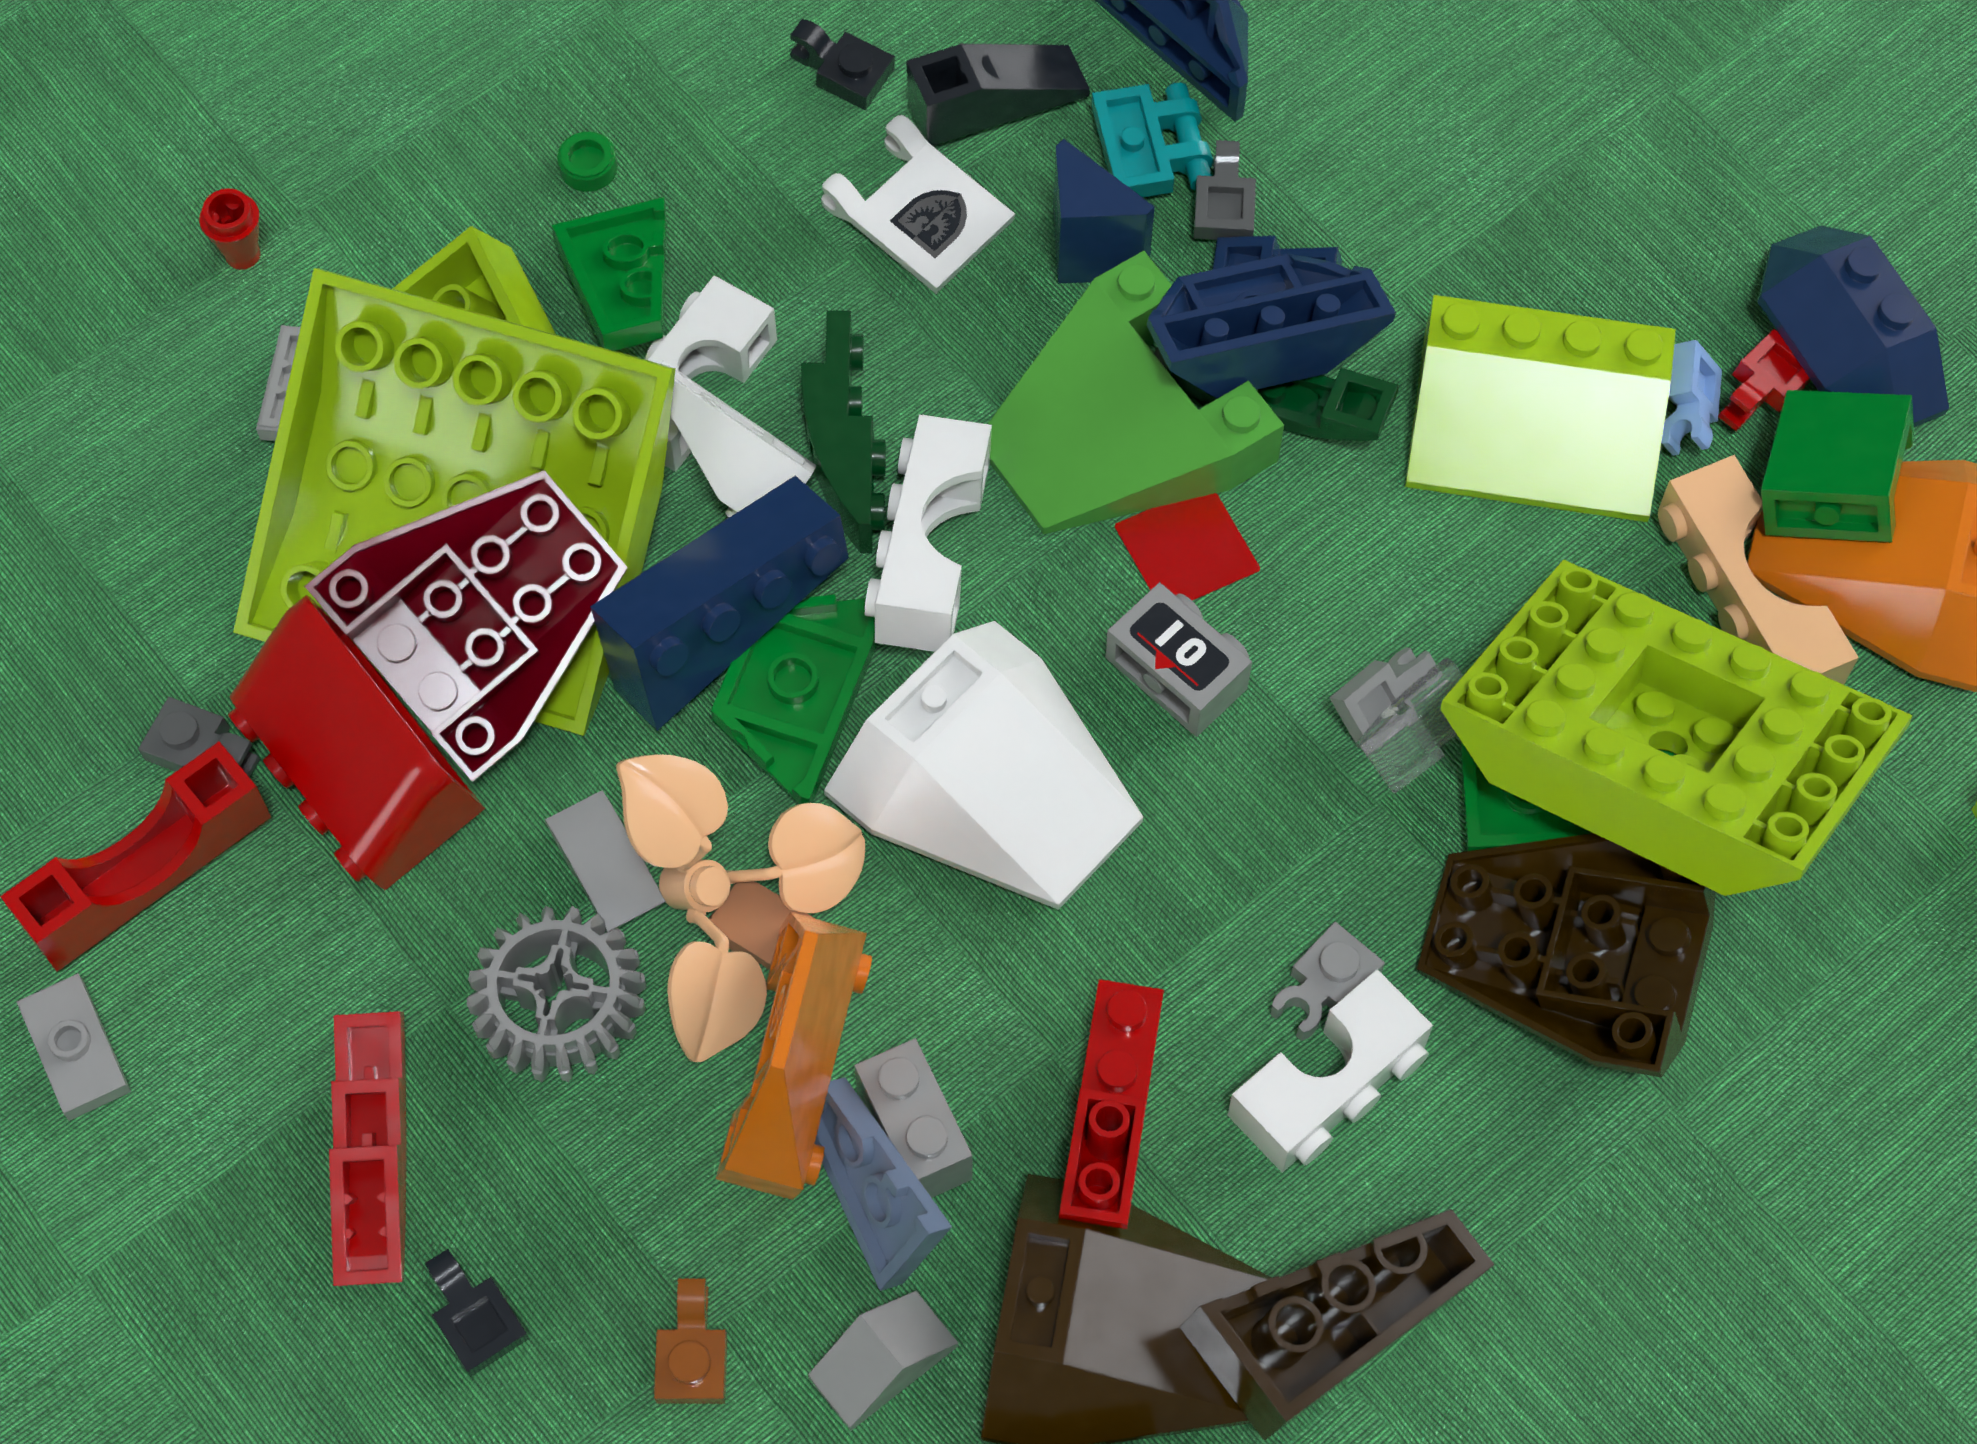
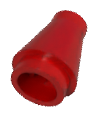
[199,188,261,270]

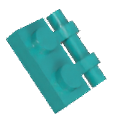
[1091,82,1214,197]

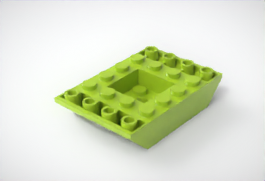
[1440,559,1913,896]

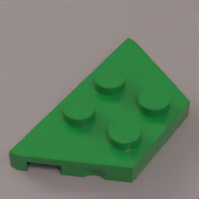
[711,594,878,804]

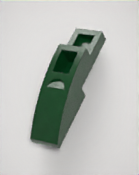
[801,310,886,553]

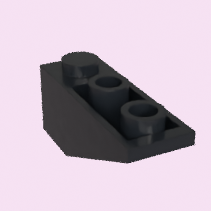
[906,44,1090,146]

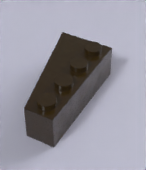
[1180,1209,1495,1441]

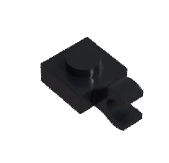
[790,19,895,111]
[424,1249,529,1377]

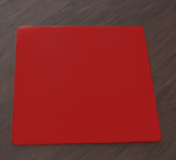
[1115,493,1260,601]

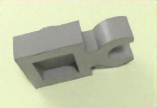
[1270,921,1385,1041]

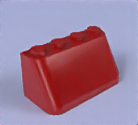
[228,594,485,890]

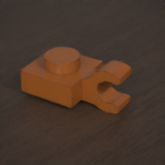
[654,1279,728,1404]

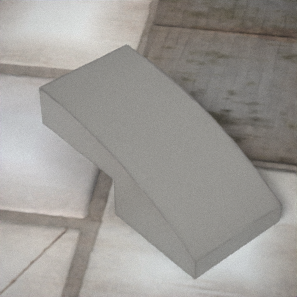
[544,790,666,933]

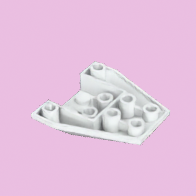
[824,621,1143,910]

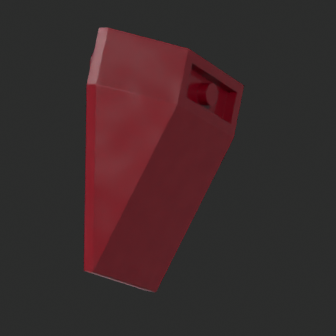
[304,470,628,782]

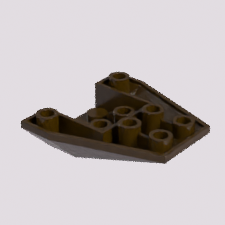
[1417,833,1716,1078]
[981,1174,1272,1444]

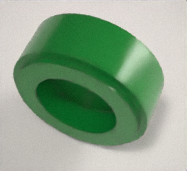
[557,132,618,192]

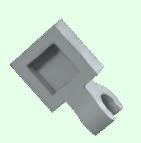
[1330,647,1440,751]

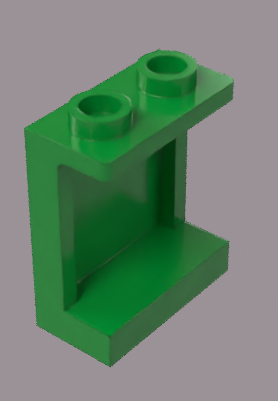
[1761,390,1914,542]

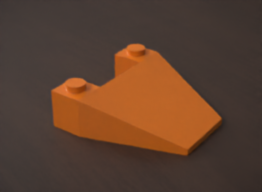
[716,912,872,1200]

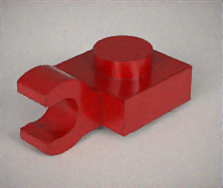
[1718,329,1811,432]

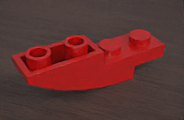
[1059,979,1164,1229]

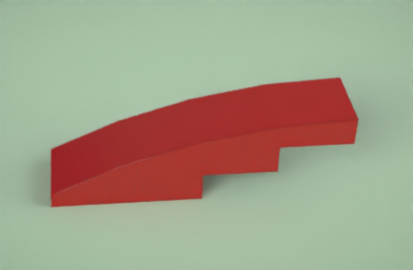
[329,1011,407,1286]

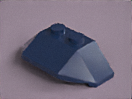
[1095,0,1248,122]
[1757,225,1949,427]
[1147,254,1396,398]

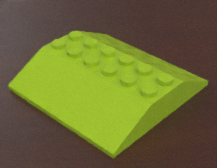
[233,268,676,736]

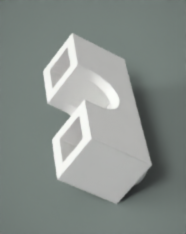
[645,275,777,472]
[1227,969,1433,1173]

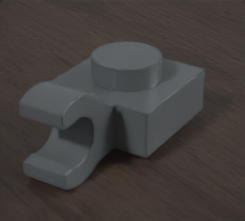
[1193,140,1256,240]
[138,696,260,778]

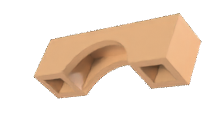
[1658,455,1859,685]

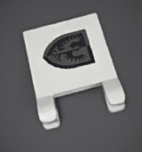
[821,115,1015,294]

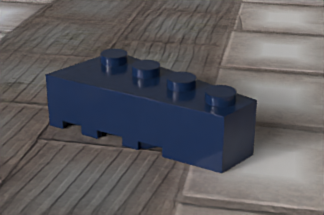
[590,475,849,731]

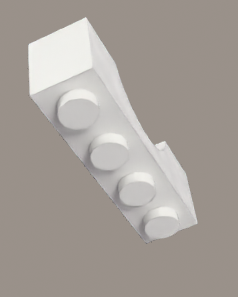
[865,414,992,652]

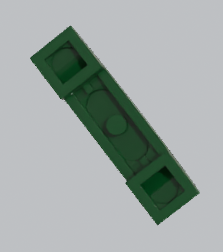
[1154,347,1399,441]

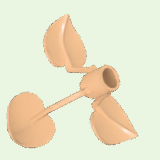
[616,754,865,1062]

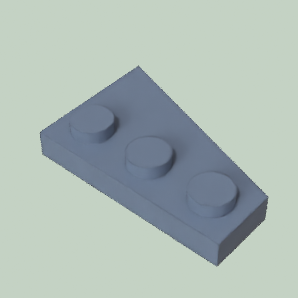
[815,1077,952,1291]

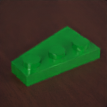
[552,197,667,351]

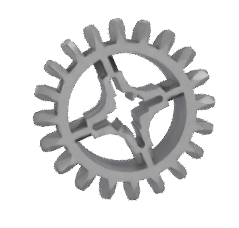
[466,905,647,1082]

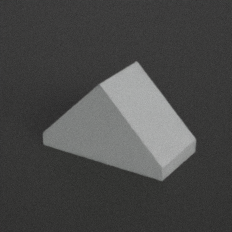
[808,1291,958,1431]

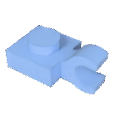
[1661,340,1722,456]

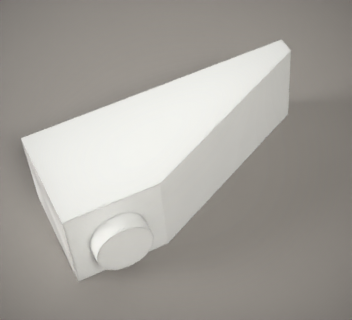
[660,361,816,517]

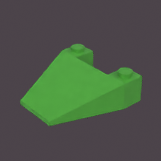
[988,251,1284,535]

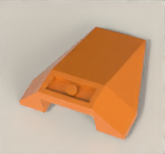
[1747,460,1977,693]

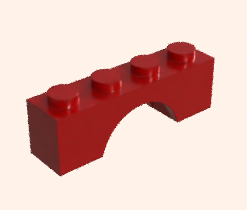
[0,741,271,972]

